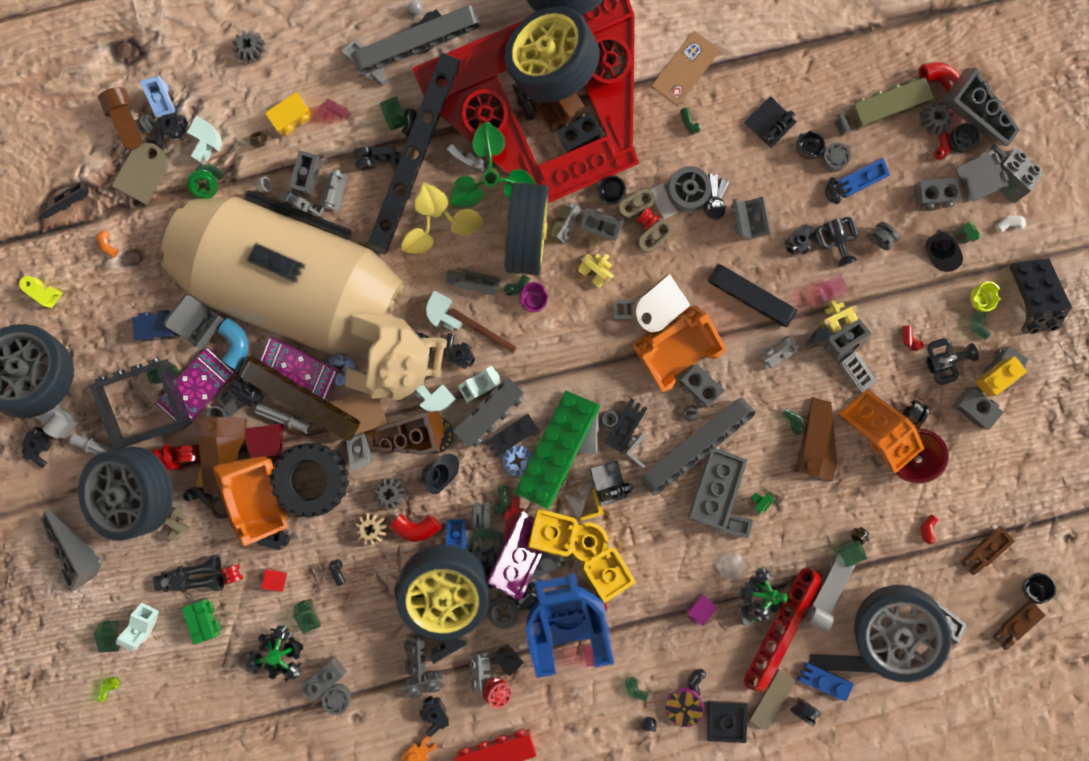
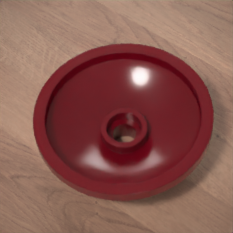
[893,428,949,484]

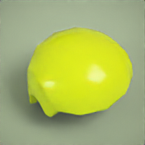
[970,281,1000,312]

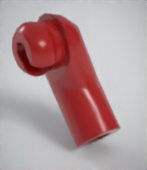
[934,133,951,160]
[920,514,939,544]

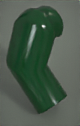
[680,107,700,135]

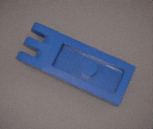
[836,158,890,198]
[797,662,854,702]

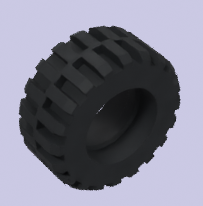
[270,443,349,518]

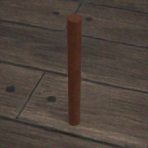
[448,308,517,353]

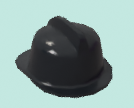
[925,229,963,272]
[419,453,459,494]

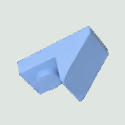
[140,75,175,118]

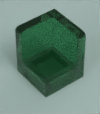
[833,539,868,567]

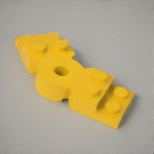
[528,509,636,603]

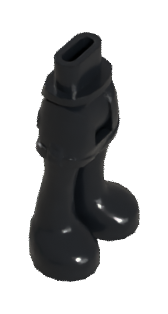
[153,554,224,593]

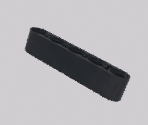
[707,264,797,328]

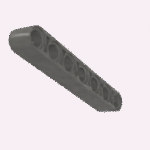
[351,6,481,75]
[641,398,756,496]

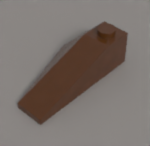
[795,397,837,481]
[365,410,444,455]

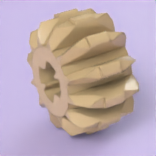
[354,513,388,546]

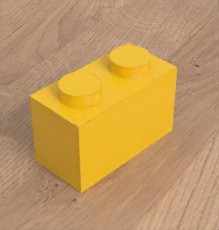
[265,92,313,137]
[975,356,1027,397]

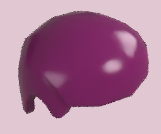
[519,282,549,313]

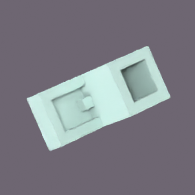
[187,116,222,164]
[426,291,462,331]
[458,366,501,403]
[414,385,457,412]
[116,603,159,652]

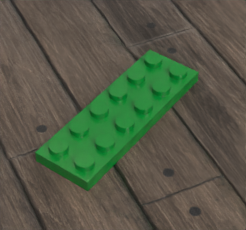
[514,390,600,510]

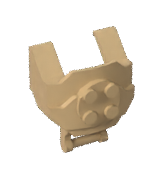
[345,314,447,400]

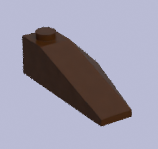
[198,416,247,495]

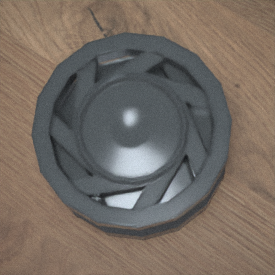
[821,143,851,172]
[869,221,900,251]
[473,502,490,529]
[322,684,352,715]

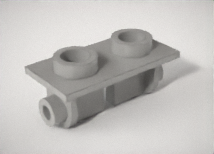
[320,169,348,211]
[550,203,583,244]
[757,335,799,369]
[470,652,491,695]

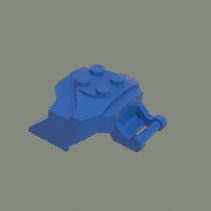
[526,573,615,678]

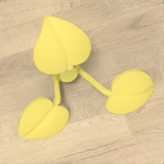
[401,183,484,254]

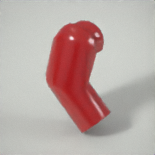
[902,326,924,351]

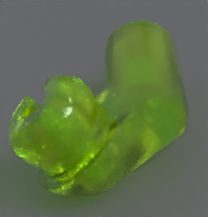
[97,677,120,702]

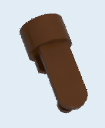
[97,87,142,150]

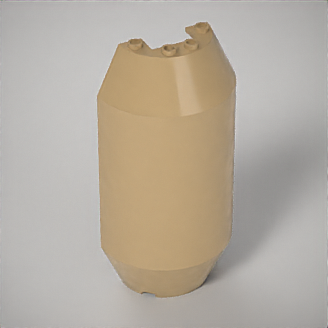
[160,197,405,356]

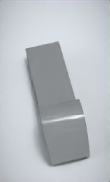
[26,385,79,438]
[803,552,855,632]

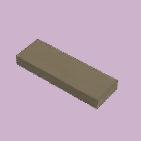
[749,669,796,731]

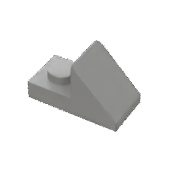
[346,433,373,470]

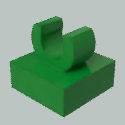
[956,220,981,244]
[751,492,774,516]

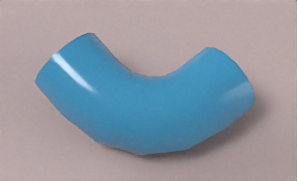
[218,318,249,371]

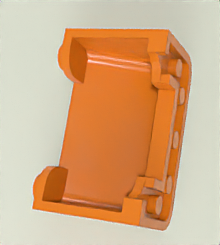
[632,305,727,392]
[213,456,289,546]

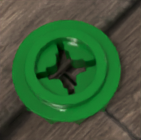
[187,169,219,199]

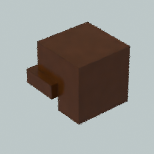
[535,93,585,133]

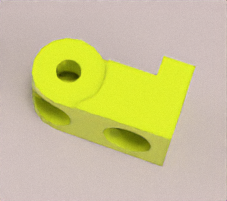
[19,276,63,308]

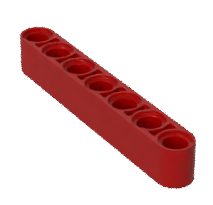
[744,568,822,692]

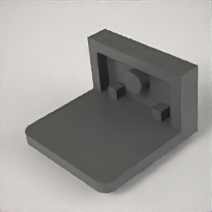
[1000,148,1043,204]
[957,151,1009,201]
[731,197,772,240]
[164,294,224,350]

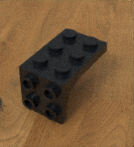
[1010,258,1072,334]

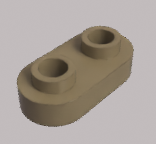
[619,189,655,218]
[639,220,672,253]

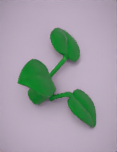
[450,122,536,207]

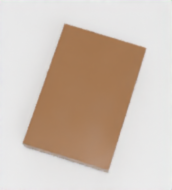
[329,392,388,442]

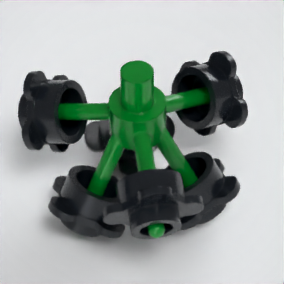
[739,567,787,625]
[245,625,304,682]

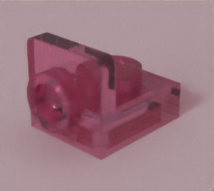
[319,98,351,121]

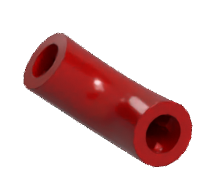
[918,62,960,93]
[388,513,442,542]

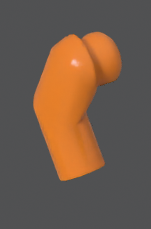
[96,230,119,258]

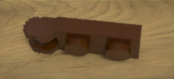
[961,526,1015,576]
[993,600,1046,650]

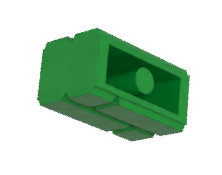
[181,598,221,645]

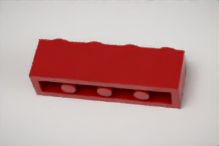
[454,728,537,761]

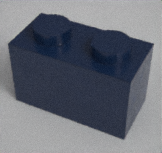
[132,310,179,342]

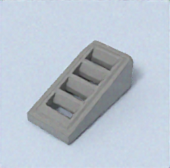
[614,300,648,319]
[837,351,877,393]

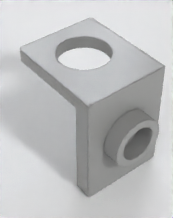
[625,433,645,468]

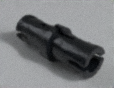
[512,83,537,121]

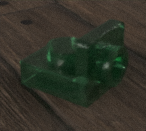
[379,96,407,131]
[293,599,321,634]
[94,620,121,653]

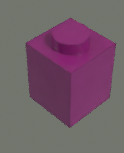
[686,593,718,626]

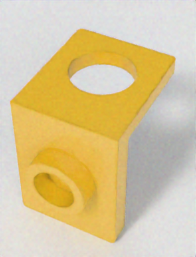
[580,488,605,521]

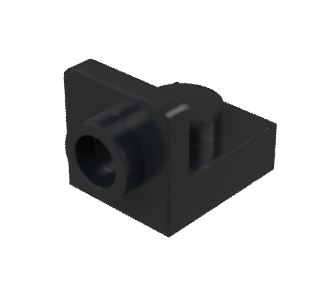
[372,146,401,169]
[257,529,290,551]
[493,645,524,676]

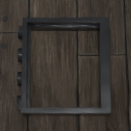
[89,357,192,450]

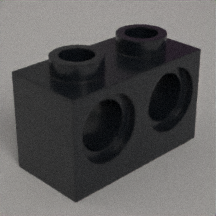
[557,113,602,153]

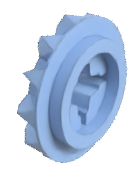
[327,355,355,385]
[503,446,532,476]

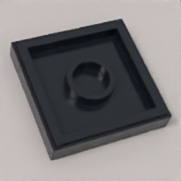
[707,700,748,743]

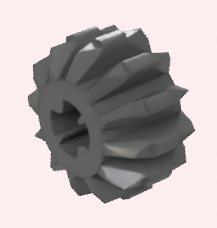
[232,29,266,63]
[919,101,954,135]
[373,477,406,510]

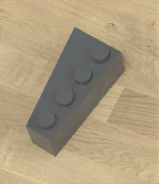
[942,68,1020,146]
[453,376,525,448]

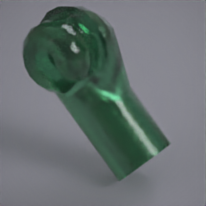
[195,164,225,180]
[504,274,530,296]
[971,311,991,340]
[782,408,804,435]
[493,486,509,515]
[625,676,649,702]

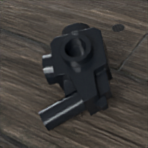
[153,113,188,145]
[784,224,817,255]
[443,333,475,369]
[228,370,264,407]
[21,427,52,469]
[419,696,449,737]

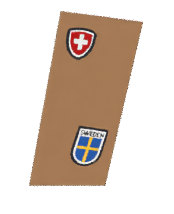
[652,30,721,106]

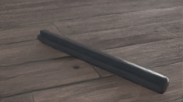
[245,190,352,240]

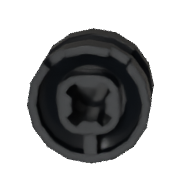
[949,123,980,153]
[903,399,930,430]
[790,697,822,726]

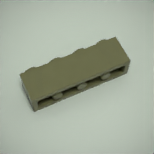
[849,78,934,130]

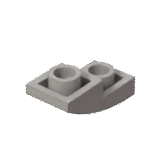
[447,144,485,173]
[578,413,599,454]

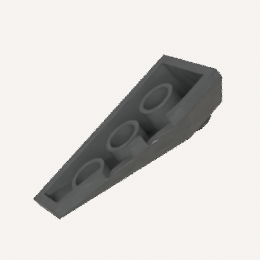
[41,509,102,592]

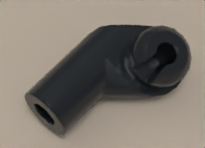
[401,108,417,137]
[824,177,842,204]

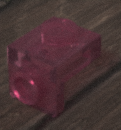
[817,274,849,303]

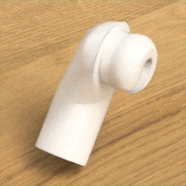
[995,216,1026,233]

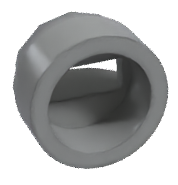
[406,0,423,17]
[255,177,272,193]

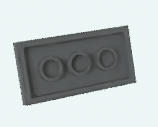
[687,448,748,533]

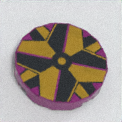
[665,688,704,727]

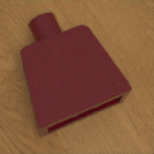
[245,424,284,468]

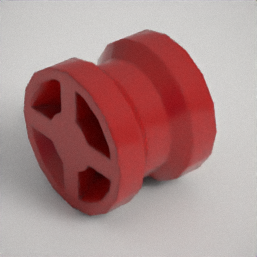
[636,207,659,232]
[220,564,244,585]

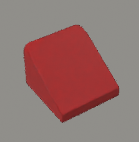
[261,568,288,592]

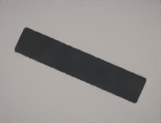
[809,654,875,673]

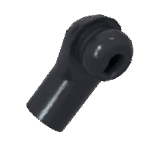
[183,488,214,506]
[329,559,346,587]
[687,668,706,696]

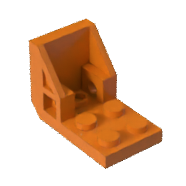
[839,389,924,473]

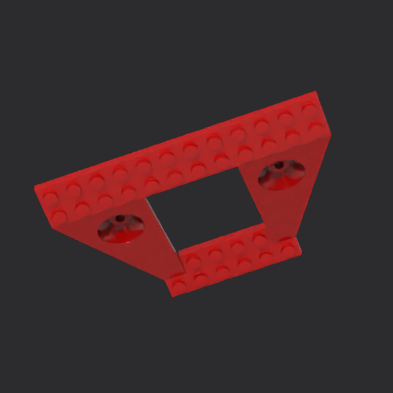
[412,0,640,203]

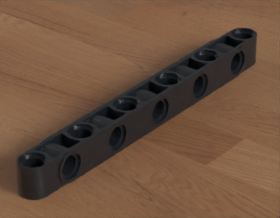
[367,53,461,255]

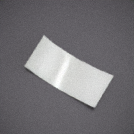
[650,183,678,219]

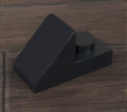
[430,636,469,664]

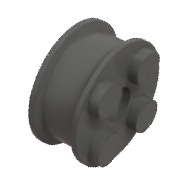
[667,166,712,212]

